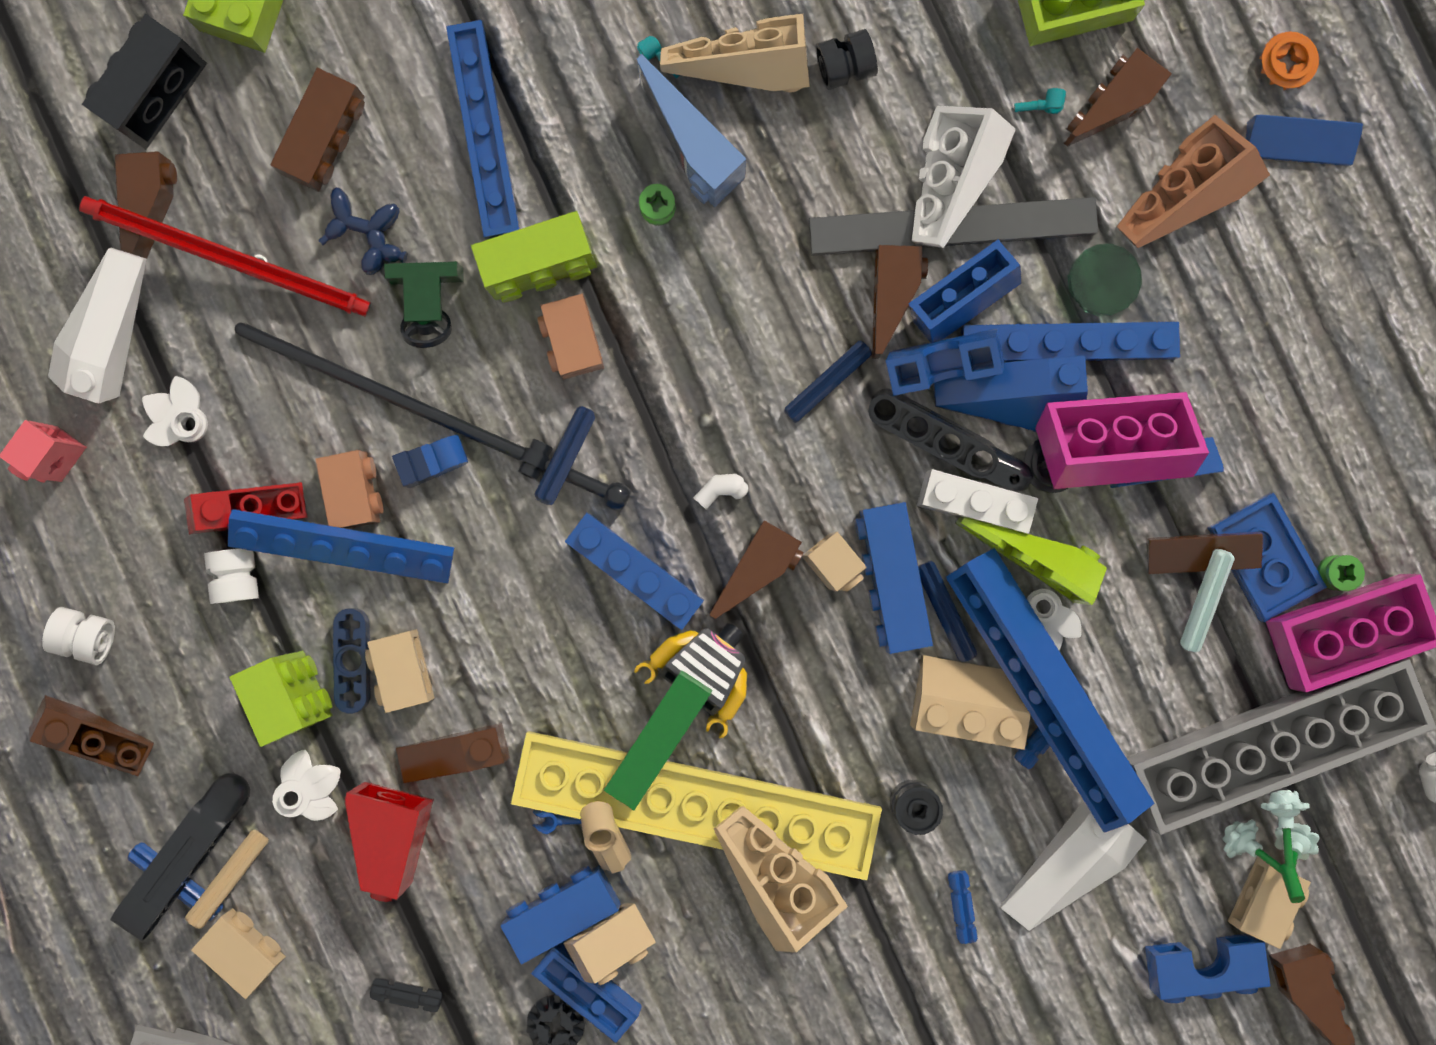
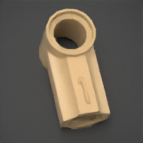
[580,801,631,874]

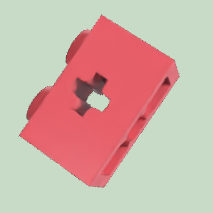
[0,420,87,483]

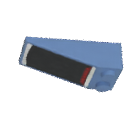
[636,54,746,207]

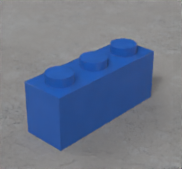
[908,239,1021,343]
[500,865,621,965]

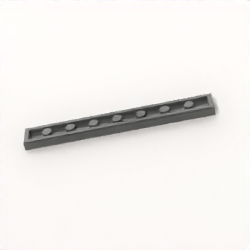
[809,197,1098,256]

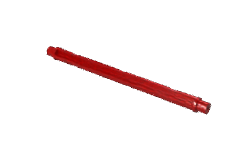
[79,196,371,317]

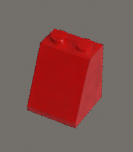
[345,782,434,902]

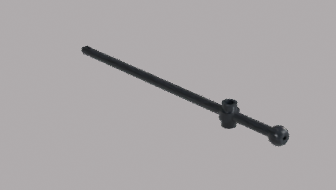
[235,322,631,511]

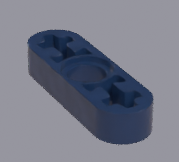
[333,608,371,714]

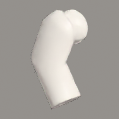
[693,474,748,510]

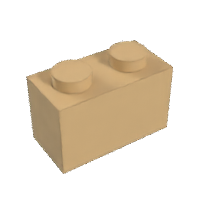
[365,629,435,713]
[1228,856,1311,949]
[563,903,656,985]
[191,908,286,1000]

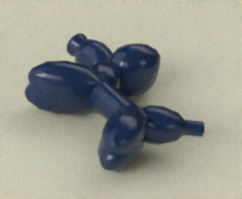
[318,187,408,275]

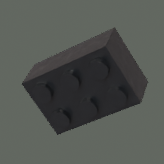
[81,14,208,150]

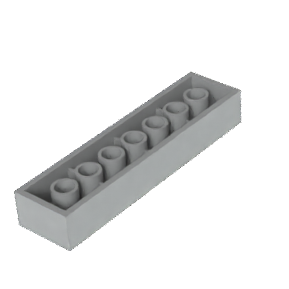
[1127,658,1436,835]

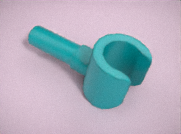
[637,36,680,79]
[1014,88,1066,114]

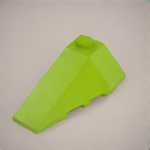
[955,517,1107,605]

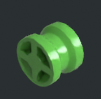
[639,184,676,226]
[1317,555,1365,591]

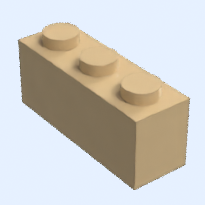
[802,531,866,592]

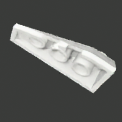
[912,106,1016,248]
[48,248,147,404]
[999,800,1147,931]

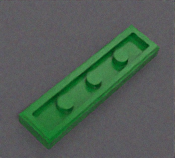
[604,670,713,810]

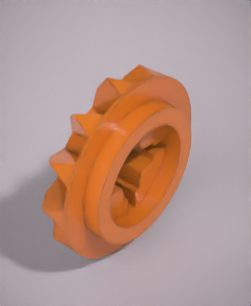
[1259,31,1319,91]

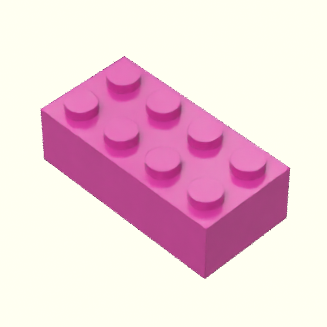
[1035,392,1209,489]
[1265,574,1436,692]

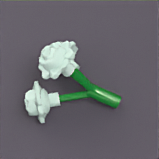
[1222,790,1319,903]

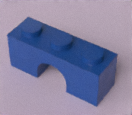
[886,329,1004,396]
[1145,934,1271,1003]

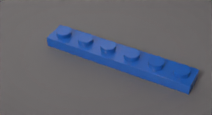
[446,20,520,240]
[961,322,1180,362]
[228,509,454,584]

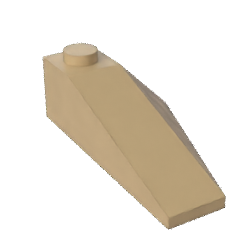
[660,14,810,92]
[713,806,848,953]

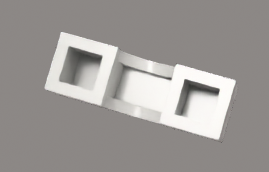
[917,469,1038,534]

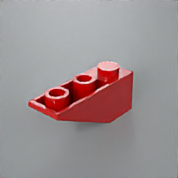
[184,482,307,535]

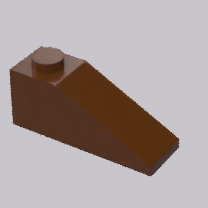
[115,151,177,259]
[872,245,928,359]
[709,520,804,619]
[396,723,510,783]

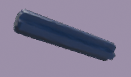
[784,340,872,423]
[534,406,595,506]
[918,561,977,663]

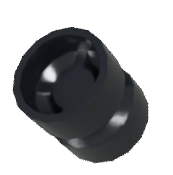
[815,29,878,90]
[889,779,943,835]

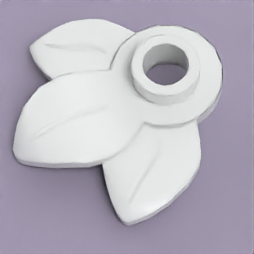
[142,376,208,447]
[1027,589,1081,650]
[272,750,341,821]

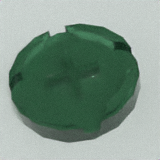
[1068,243,1142,316]

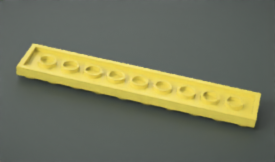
[511,731,882,880]

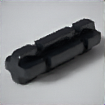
[370,978,443,1013]

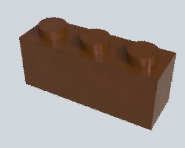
[270,67,365,192]

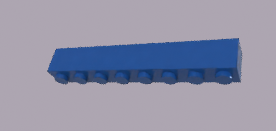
[946,548,1155,833]

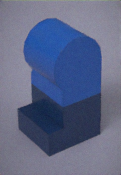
[392,435,468,488]

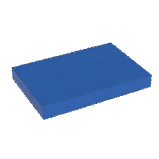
[1207,493,1327,622]

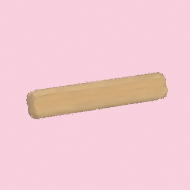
[185,830,269,929]

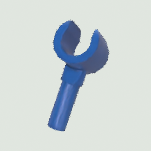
[532,809,581,834]

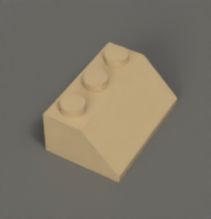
[910,655,1031,750]

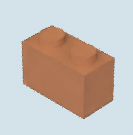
[537,294,605,380]
[315,450,383,529]

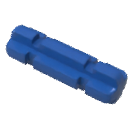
[1014,727,1050,769]
[948,870,978,944]

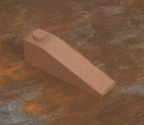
[1117,115,1270,248]

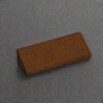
[1146,532,1263,574]

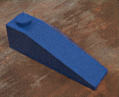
[933,355,1088,433]

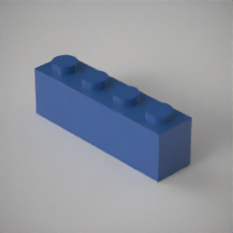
[855,502,933,654]
[565,512,704,630]

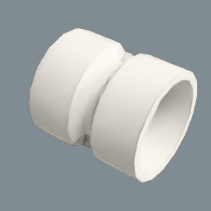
[204,549,259,604]
[42,607,115,665]

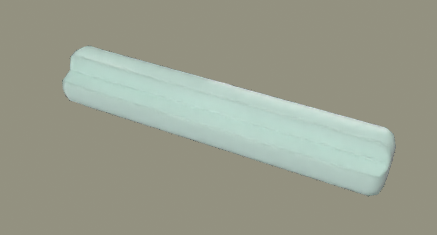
[1180,549,1235,652]

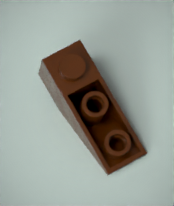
[1063,48,1172,147]
[29,695,154,776]
[1269,944,1355,1045]

